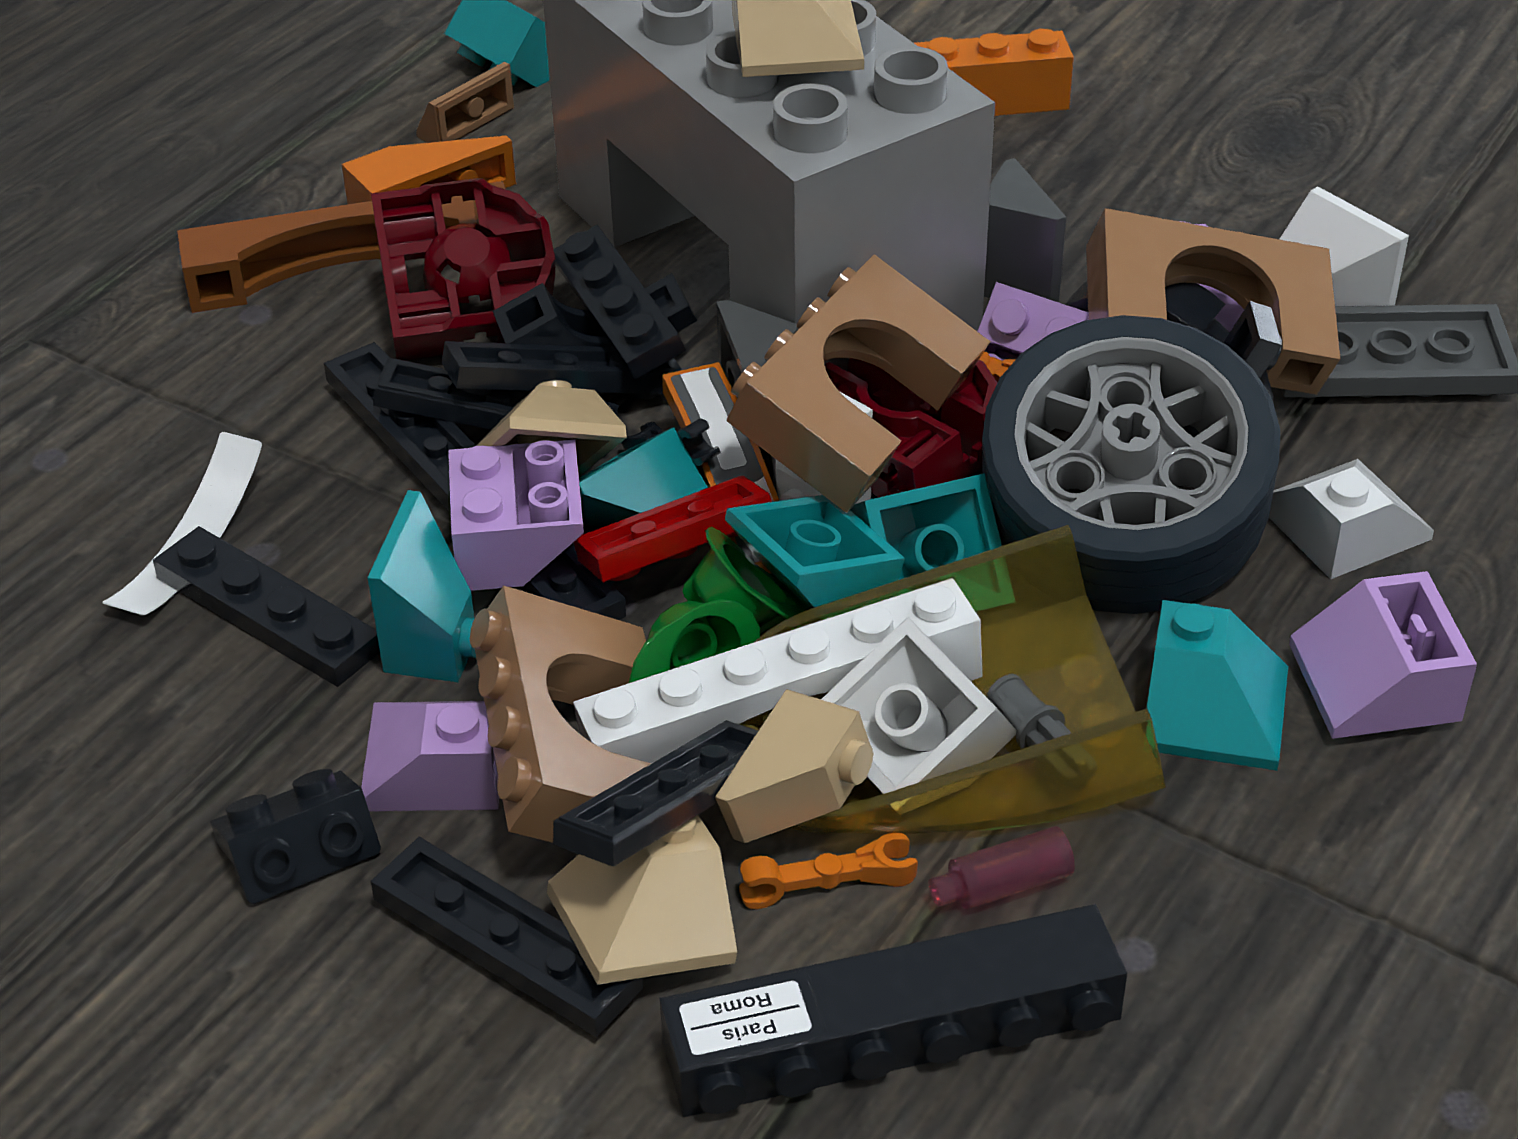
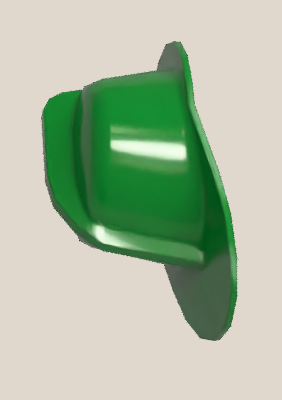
[682,527,822,634]
[629,599,760,683]

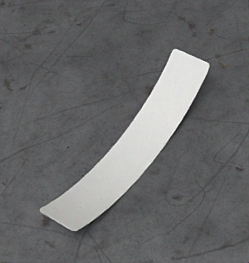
[102,432,262,615]

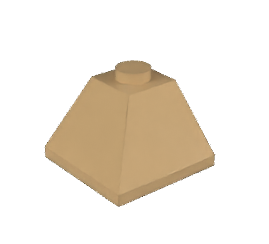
[732,0,864,77]
[477,380,627,476]
[547,815,737,985]

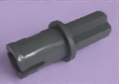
[986,674,1095,785]

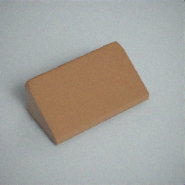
[416,62,514,143]

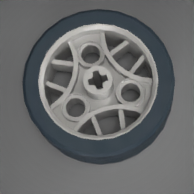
[982,315,1280,614]

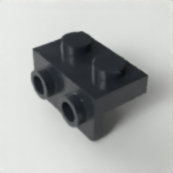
[210,769,381,904]

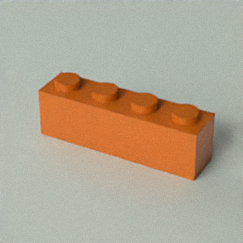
[914,29,1074,116]

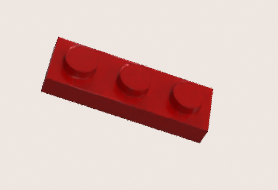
[574,475,772,582]

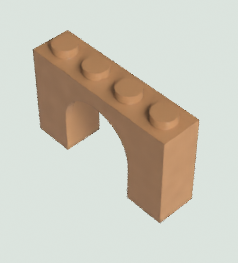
[1086,208,1340,395]
[726,254,991,513]
[470,585,651,843]

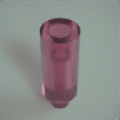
[929,826,1075,910]

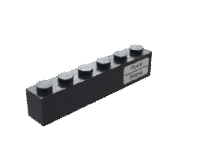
[660,904,1127,1118]

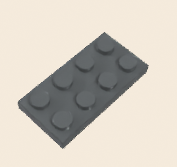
[1282,304,1518,398]

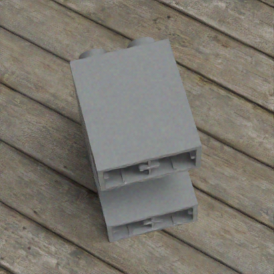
[543,0,995,371]

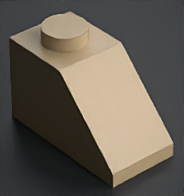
[715,689,874,843]

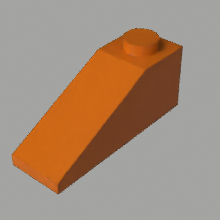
[342,136,516,204]

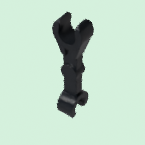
[621,418,721,466]

